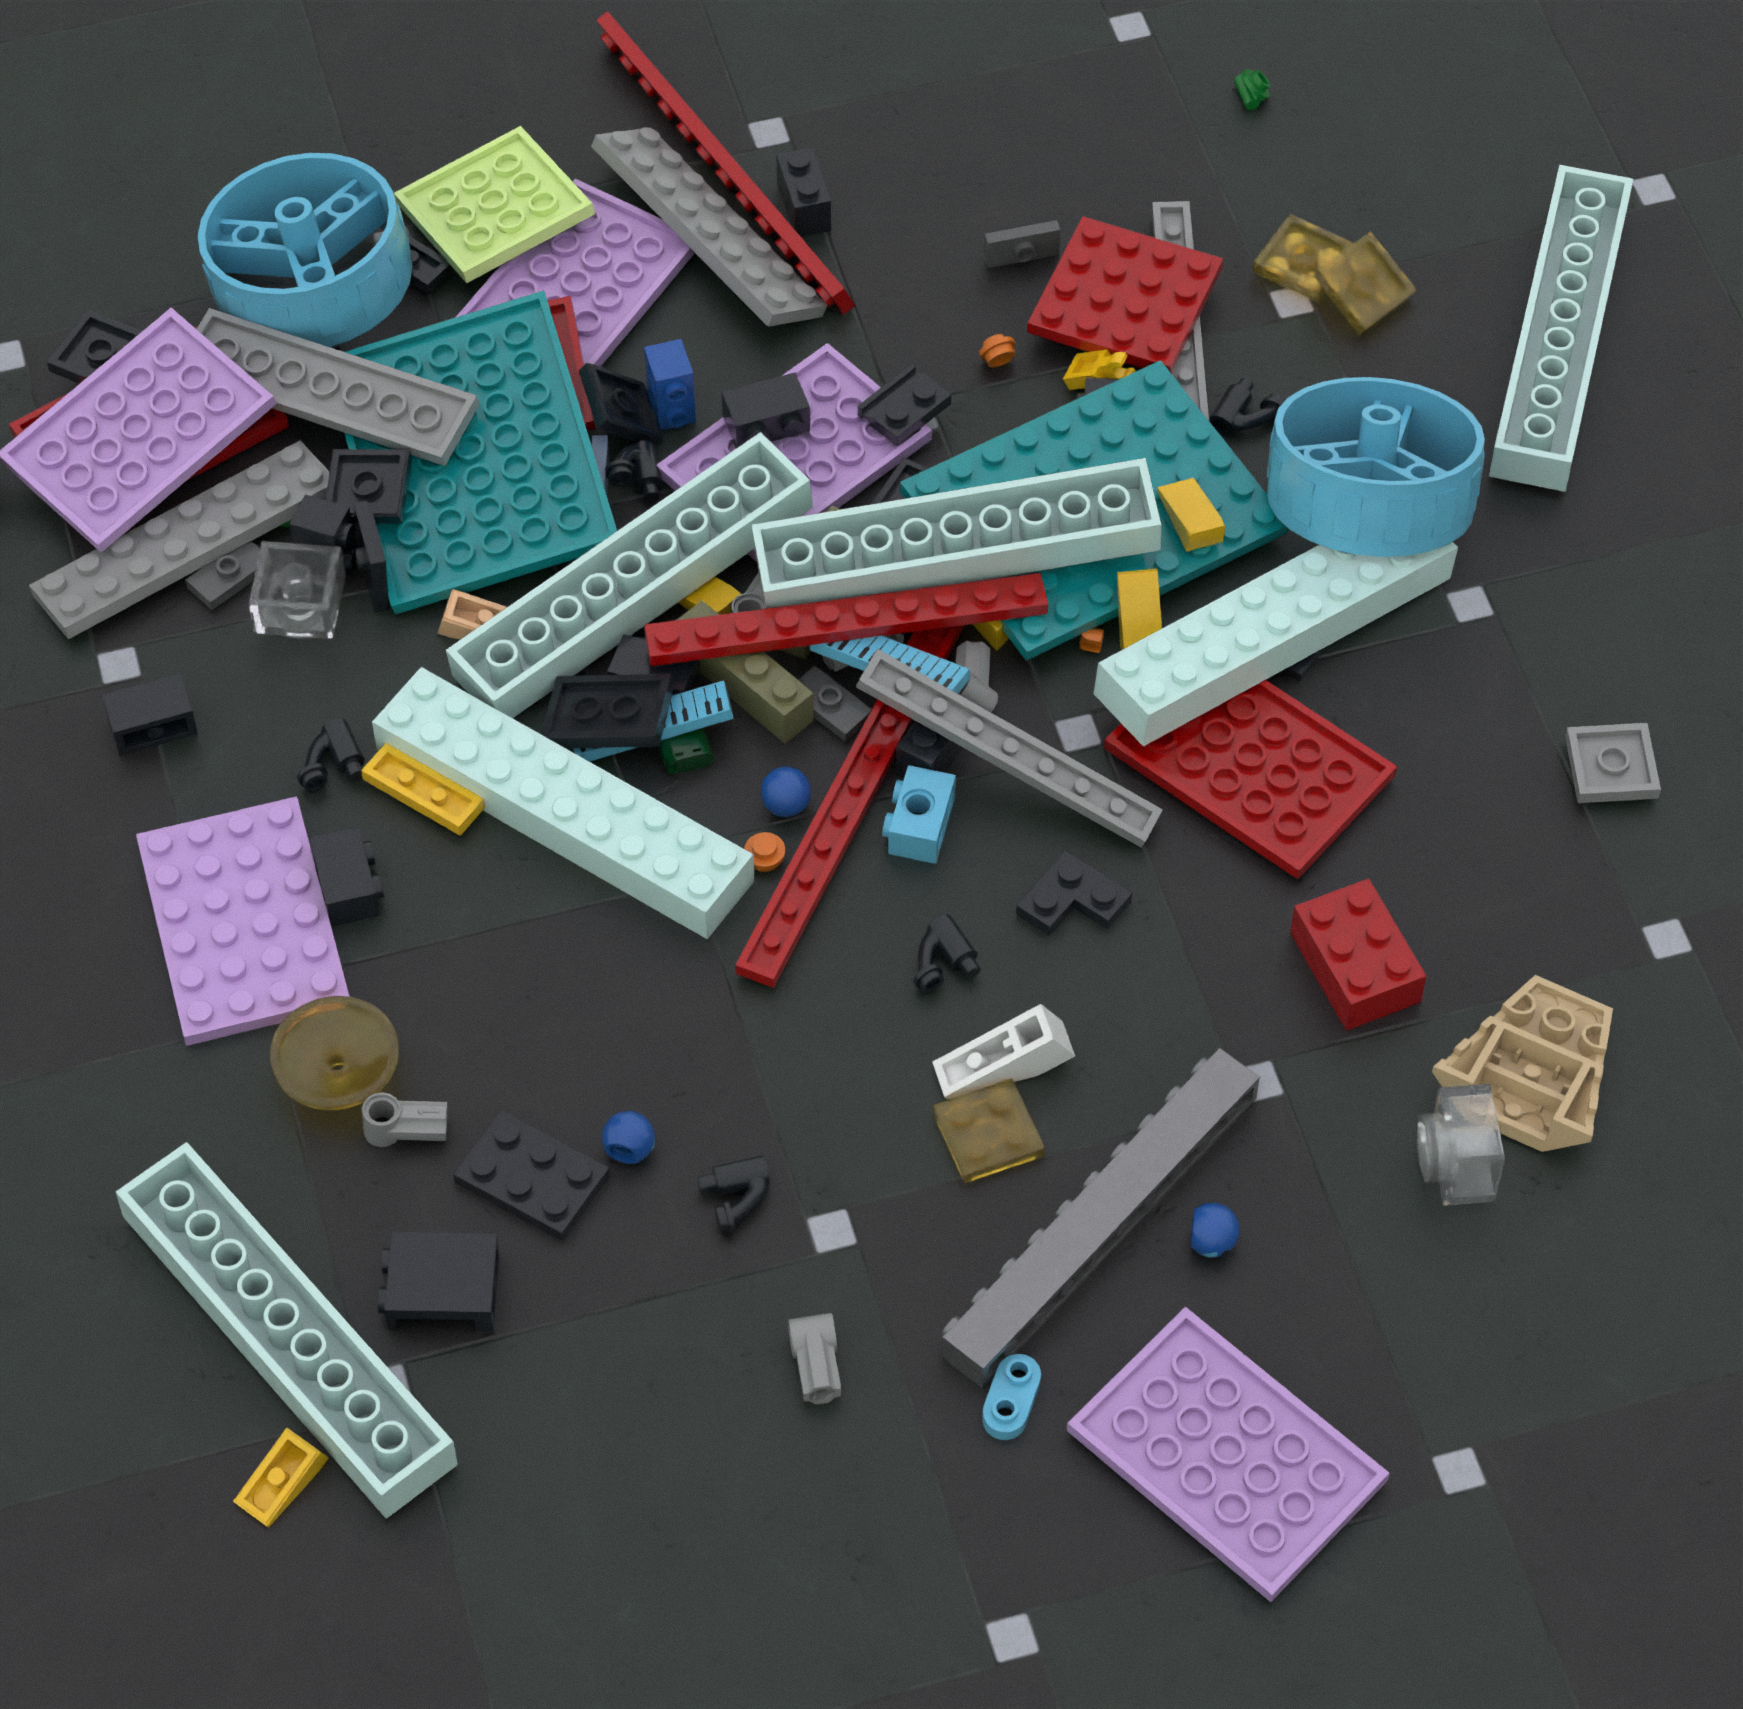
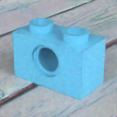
[882,765,956,864]

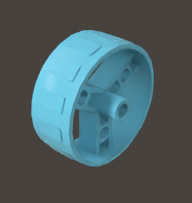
[198,153,413,347]
[1267,377,1485,557]

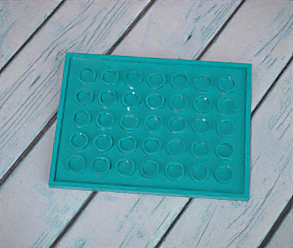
[345,290,617,615]
[899,360,1289,661]

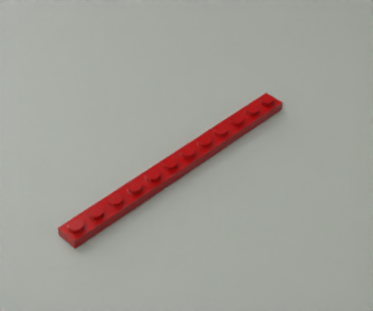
[596,11,855,315]
[735,625,965,988]

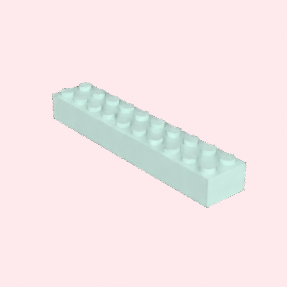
[1489,165,1633,492]
[446,432,813,718]
[752,458,1161,609]
[1093,542,1458,746]
[372,667,754,939]
[116,1142,458,1519]

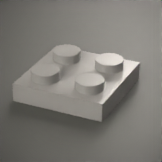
[1565,723,1661,803]

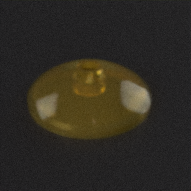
[270,996,399,1110]

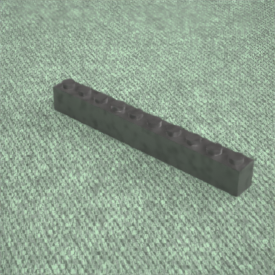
[941,1048,1260,1388]

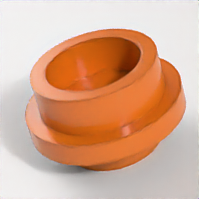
[979,334,1016,368]
[744,832,785,872]

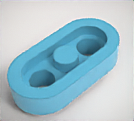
[982,1354,1041,1440]

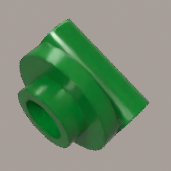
[1234,68,1270,110]

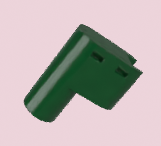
[658,728,714,775]

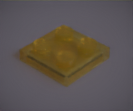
[1252,214,1356,302]
[1313,231,1417,335]
[933,1079,1045,1183]

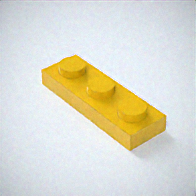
[361,743,485,836]

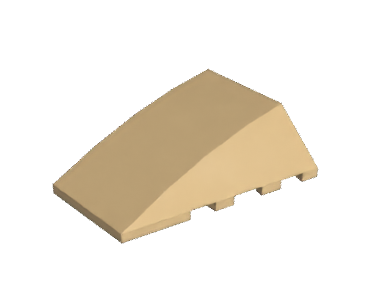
[1432,975,1613,1152]

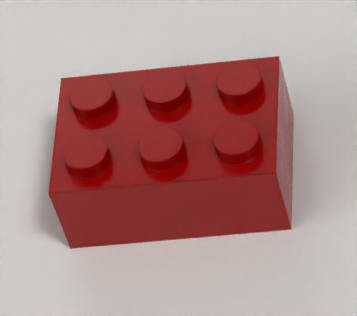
[1290,878,1426,1031]

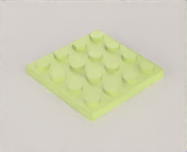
[394,126,595,283]

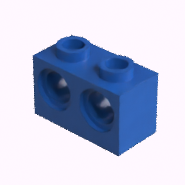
[644,339,696,430]

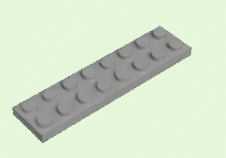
[591,127,827,327]
[197,308,480,466]
[29,440,330,639]

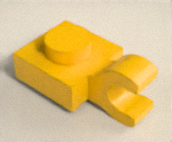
[1063,350,1136,390]

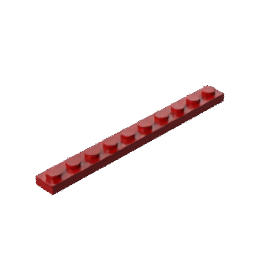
[644,573,1048,666]

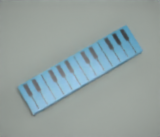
[810,636,970,694]
[574,680,734,762]

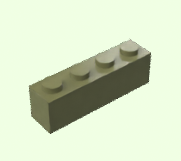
[677,601,814,744]

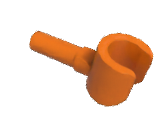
[1079,628,1104,653]

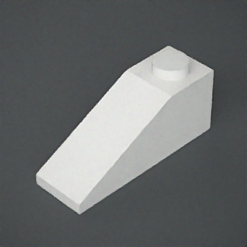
[932,1004,1075,1100]

